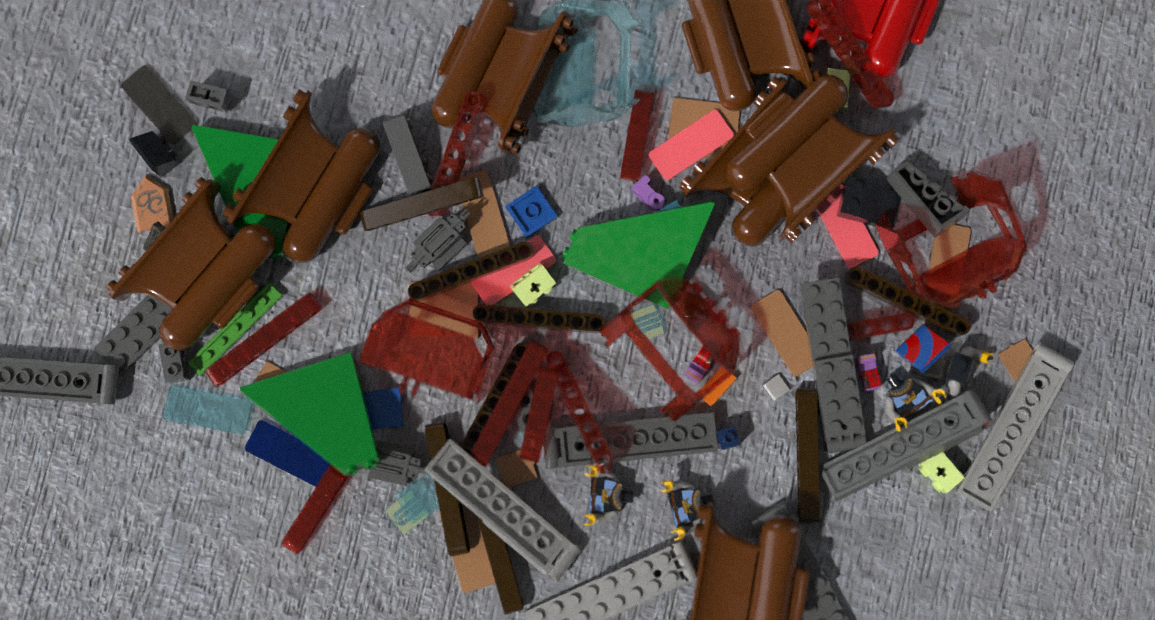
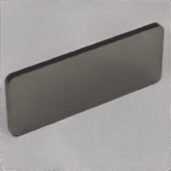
[121,65,197,145]

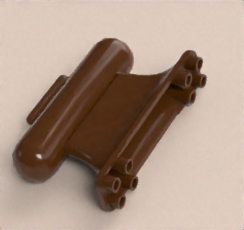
[431,0,579,156]
[681,0,819,111]
[726,74,900,243]
[679,76,787,247]
[222,89,381,263]
[106,177,275,351]
[689,501,810,620]

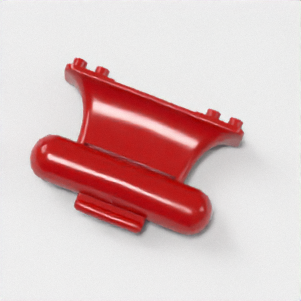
[800,0,940,79]

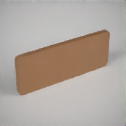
[456,170,510,257]
[924,225,971,309]
[751,290,813,377]
[439,504,495,593]

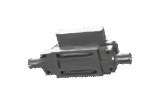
[405,209,471,273]
[367,440,430,486]

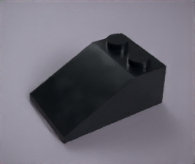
[836,176,900,231]

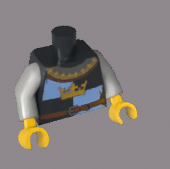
[945,346,993,398]
[885,373,947,432]
[583,464,633,526]
[660,480,715,541]

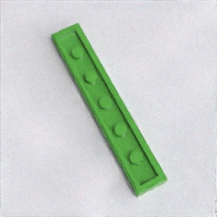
[187,282,284,376]

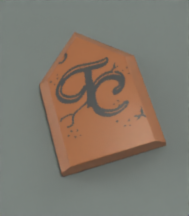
[131,175,174,233]

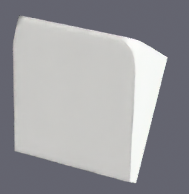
[763,374,790,401]

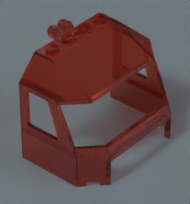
[875,171,1027,308]
[599,277,742,422]
[358,298,497,404]

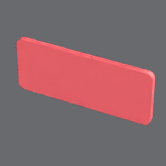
[649,110,734,181]
[816,184,879,269]
[471,235,556,305]

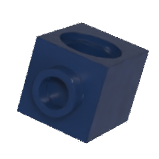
[716,426,740,451]

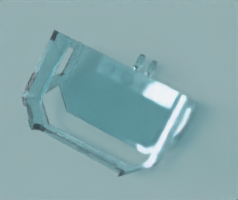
[532,0,643,127]

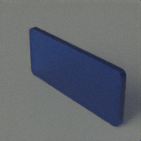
[245,420,331,487]

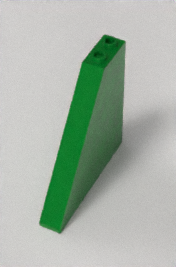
[192,125,291,260]
[562,200,716,309]
[240,352,382,475]

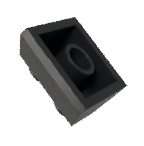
[129,131,180,177]

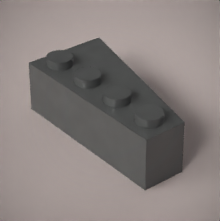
[383,115,433,195]
[887,161,970,238]

